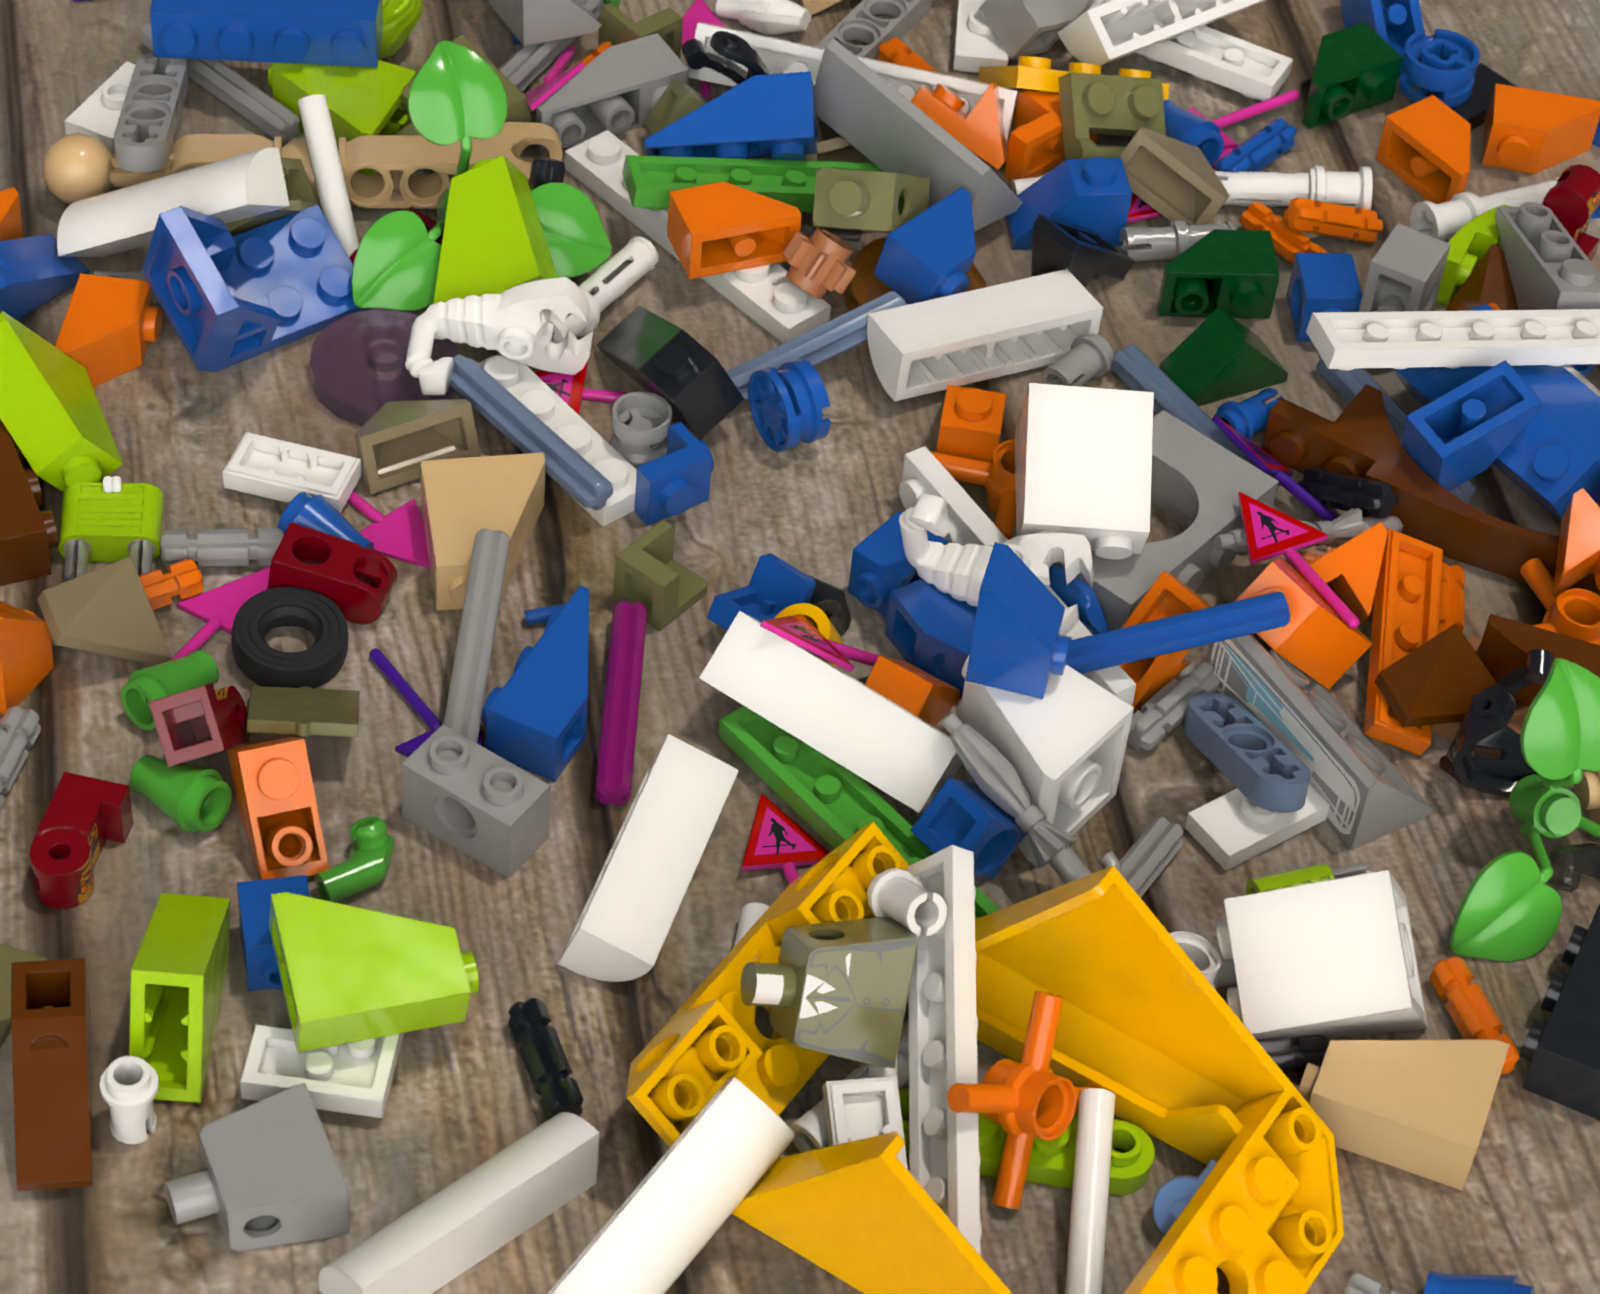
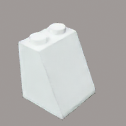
[1015,383,1154,560]
[955,654,1134,867]
[1217,870,1428,1042]

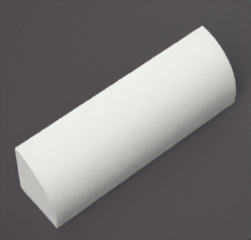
[1058,0,1267,65]
[57,147,290,257]
[867,269,1103,402]
[699,611,963,813]
[558,734,739,982]
[547,1077,796,1294]
[318,1112,600,1294]

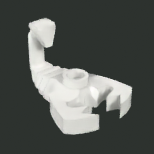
[405,277,593,395]
[899,493,1094,635]

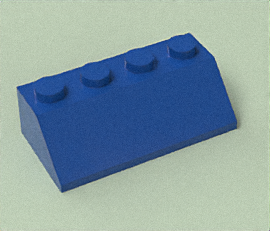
[1391,304,1600,523]

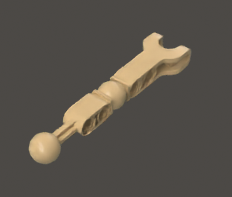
[42,122,564,209]

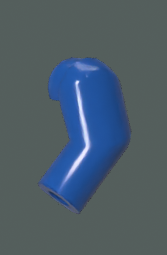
[1049,563,1109,635]

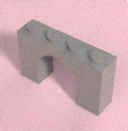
[1012,410,1279,631]

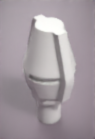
[715,0,812,36]

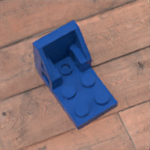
[142,204,370,372]

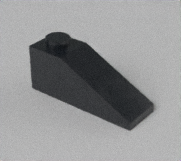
[597,305,744,439]

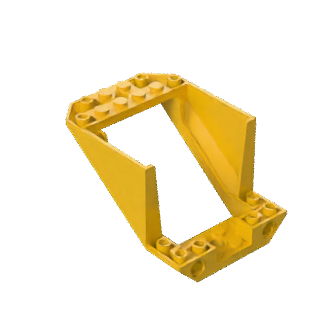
[626,822,1344,1294]

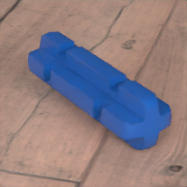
[1216,118,1297,172]

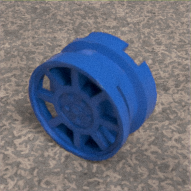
[1398,29,1480,108]
[748,358,831,452]

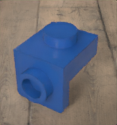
[634,422,714,526]
[707,553,816,632]

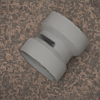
[610,391,672,470]

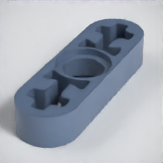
[1183,692,1311,813]

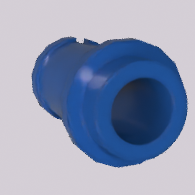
[1213,388,1283,441]

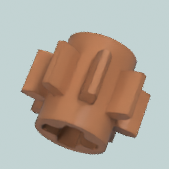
[783,227,857,299]

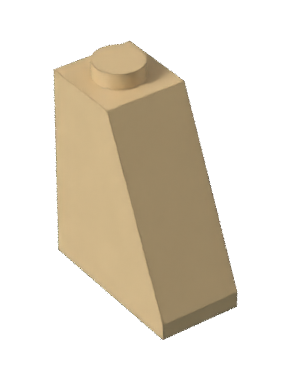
[420,452,546,611]
[1298,1039,1510,1191]

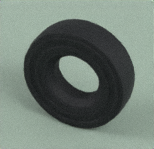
[231,587,349,689]

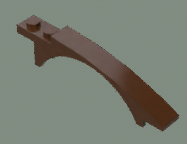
[1261,384,1600,595]

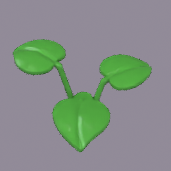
[351,41,612,311]
[1449,658,1600,962]

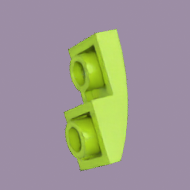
[1436,204,1511,306]

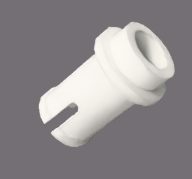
[867,868,947,936]
[99,1056,159,1144]

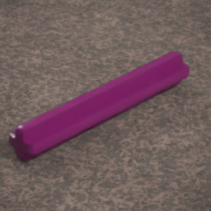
[595,600,647,806]

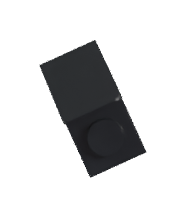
[1031,214,1134,288]

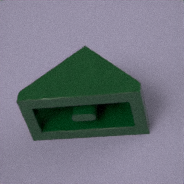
[1159,307,1288,406]

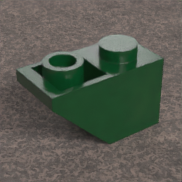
[1302,22,1403,129]
[1157,229,1280,318]

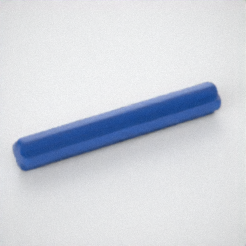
[1066,591,1290,674]

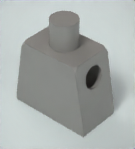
[164,1083,350,1251]

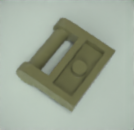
[1058,72,1166,160]

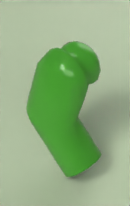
[315,816,395,902]

